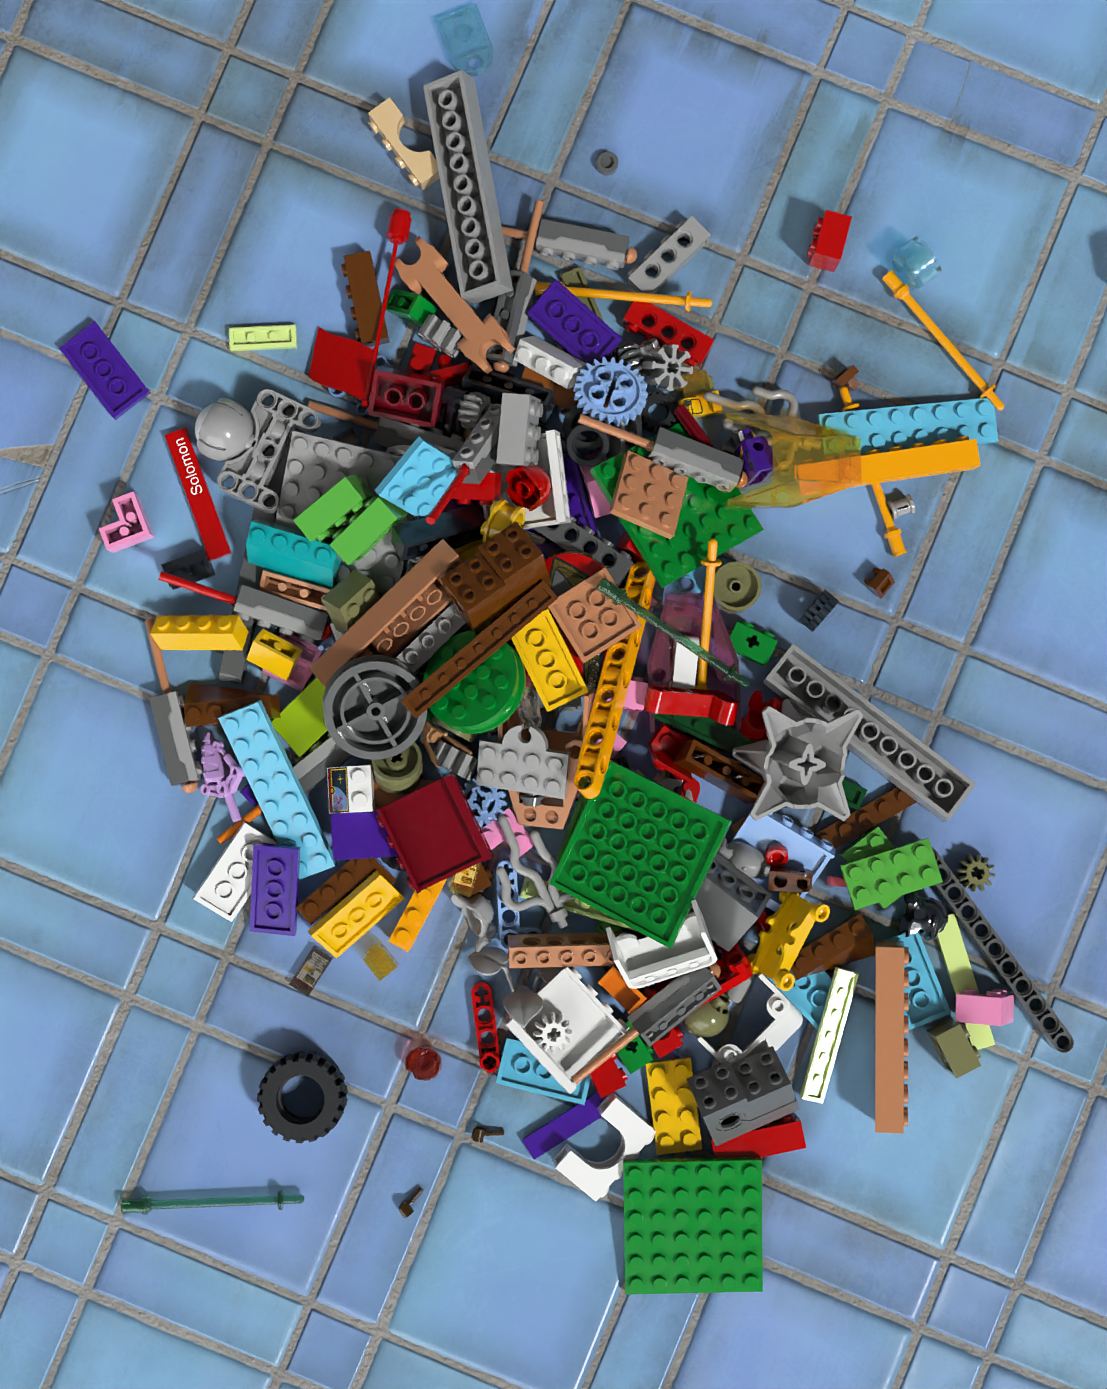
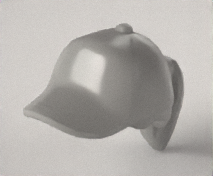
[718,837,771,879]
[451,893,497,953]

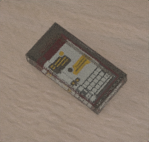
[289,946,333,997]

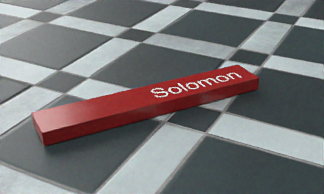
[165,427,232,561]

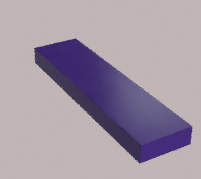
[522,1092,605,1160]

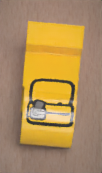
[677,390,723,419]

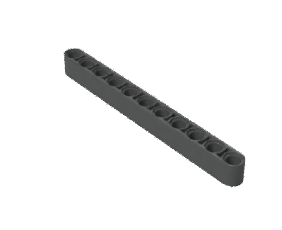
[932,847,1074,1053]

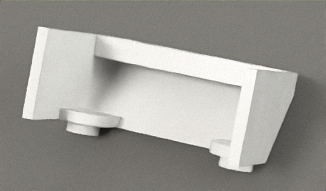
[606,900,717,989]
[695,973,803,1064]

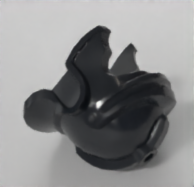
[899,891,948,941]

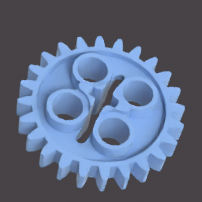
[573,357,648,427]

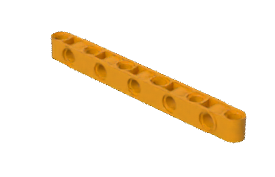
[574,562,655,799]

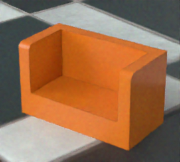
[597,965,647,1015]

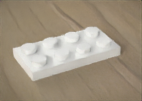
[193,821,278,922]

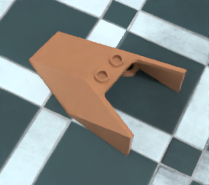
[498,688,597,829]

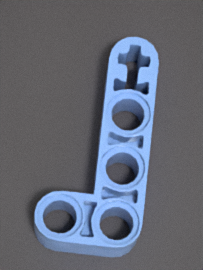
[496,860,543,949]

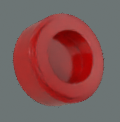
[765,843,788,867]

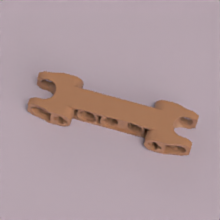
[394,236,515,374]

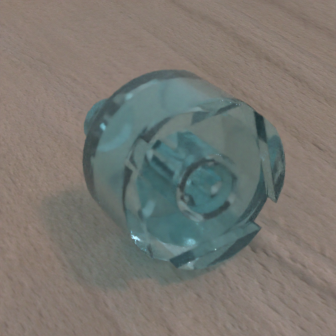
[891,236,942,290]

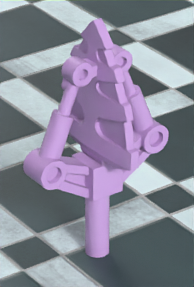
[200,732,245,822]

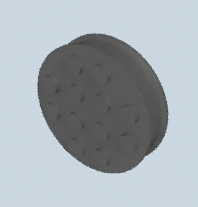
[323,655,427,760]

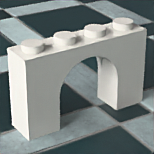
[552,1092,656,1201]

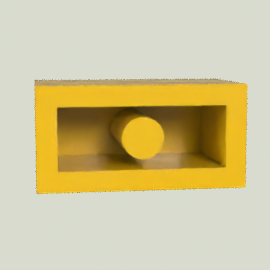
[246,629,303,681]

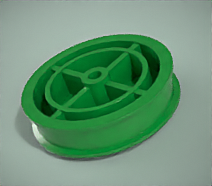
[423,630,526,734]

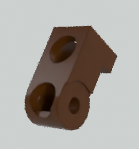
[768,866,812,892]

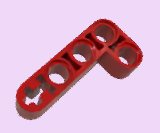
[644,685,739,725]

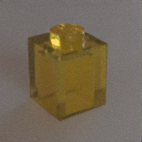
[680,370,714,399]
[363,944,399,981]

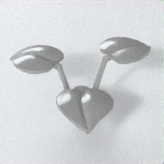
[468,947,572,1028]

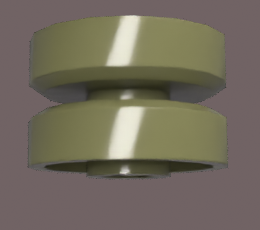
[713,561,762,614]
[371,742,423,794]

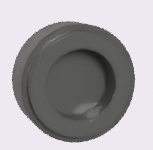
[596,151,618,176]

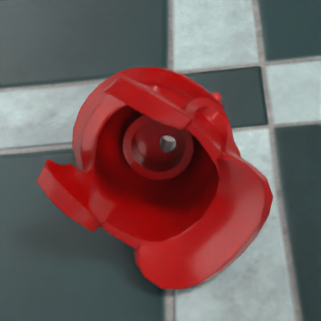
[738,690,784,741]

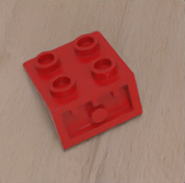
[648,722,693,783]

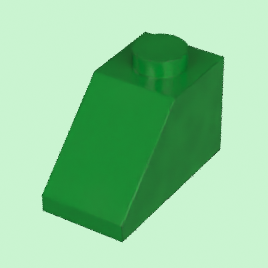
[386,289,437,326]

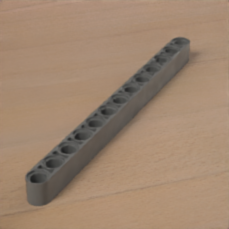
[219,401,301,685]

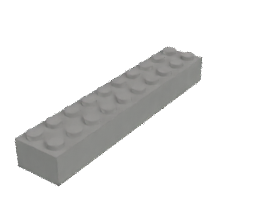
[423,70,513,304]
[763,644,976,822]

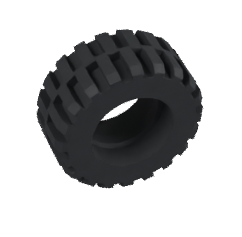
[257,1051,348,1143]

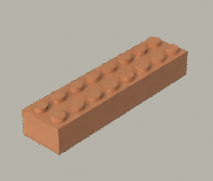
[309,539,465,687]
[875,940,909,1134]

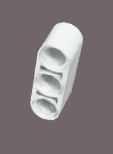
[669,635,699,689]

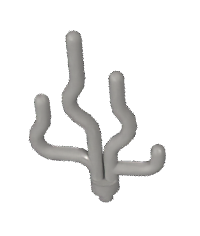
[704,386,821,470]
[496,815,575,929]

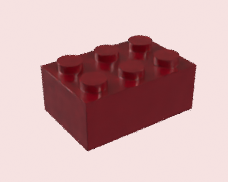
[368,366,446,428]

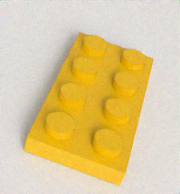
[511,608,589,712]
[308,870,405,958]
[645,1057,702,1155]

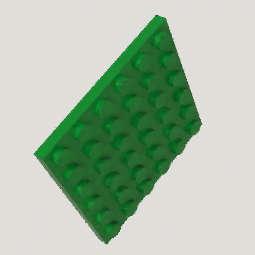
[590,423,764,588]
[549,759,732,948]
[623,1157,763,1295]

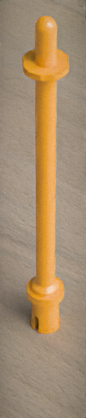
[882,270,1004,411]
[535,281,712,312]
[839,386,907,557]
[694,539,722,690]

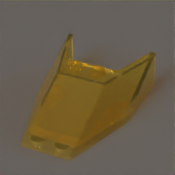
[723,412,862,509]

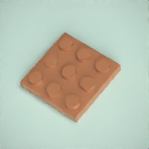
[609,450,689,539]
[548,567,642,663]

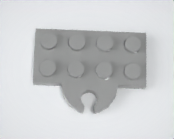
[476,723,571,799]

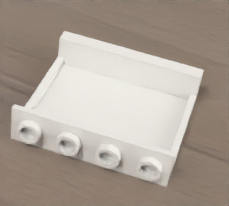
[480,430,571,529]
[505,967,629,1094]

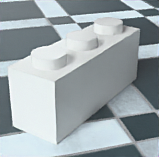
[514,336,586,389]

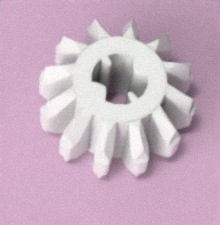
[533,1012,573,1053]

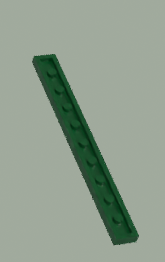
[652,713,867,810]

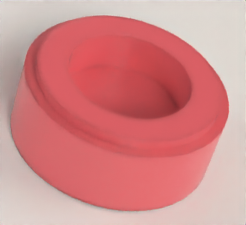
[826,876,847,888]

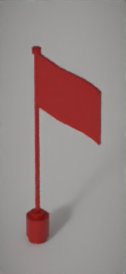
[309,209,412,408]

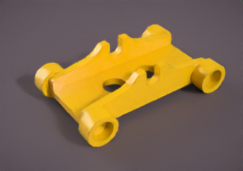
[747,891,830,991]

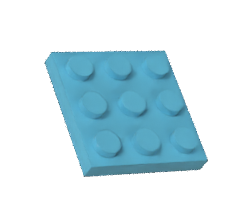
[375,436,457,518]

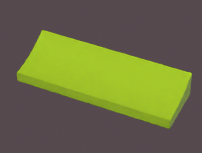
[271,656,396,757]

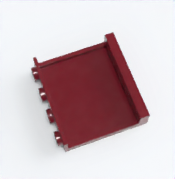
[376,773,494,894]

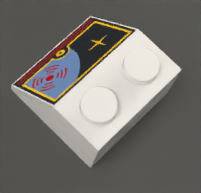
[327,765,375,814]

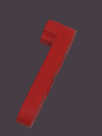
[698,951,753,1008]
[471,981,501,1073]

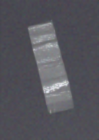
[517,687,542,731]

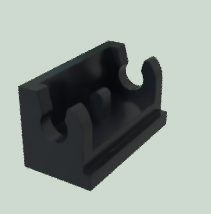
[161,549,216,590]

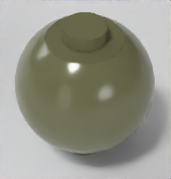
[684,993,730,1037]

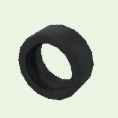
[566,423,610,466]

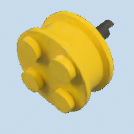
[480,499,545,544]

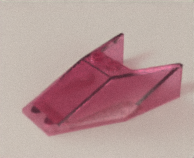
[647,593,742,733]

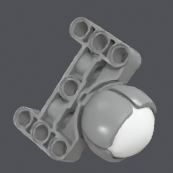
[195,389,321,514]

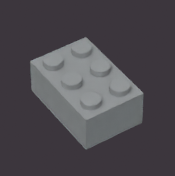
[496,393,543,467]

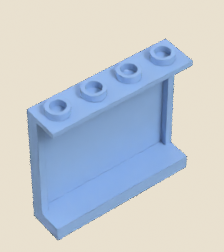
[722,811,835,912]

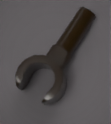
[471,1127,504,1143]
[399,1187,424,1218]

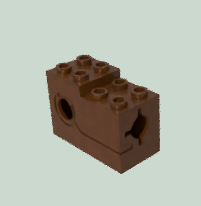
[441,521,551,635]

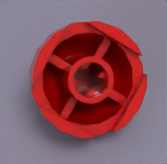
[505,464,551,511]

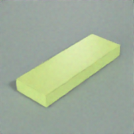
[229,324,298,351]

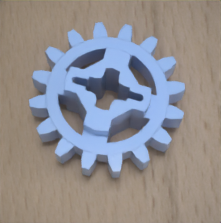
[463,778,507,827]

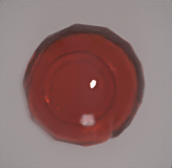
[405,1046,442,1081]

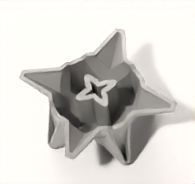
[732,699,863,821]

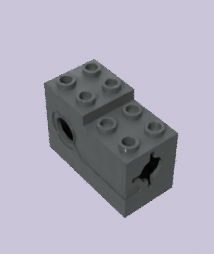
[689,852,772,952]
[686,1046,800,1146]

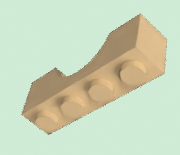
[368,97,440,191]

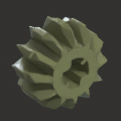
[955,853,995,892]

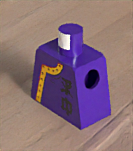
[734,428,779,487]

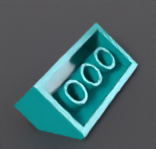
[246,519,342,589]

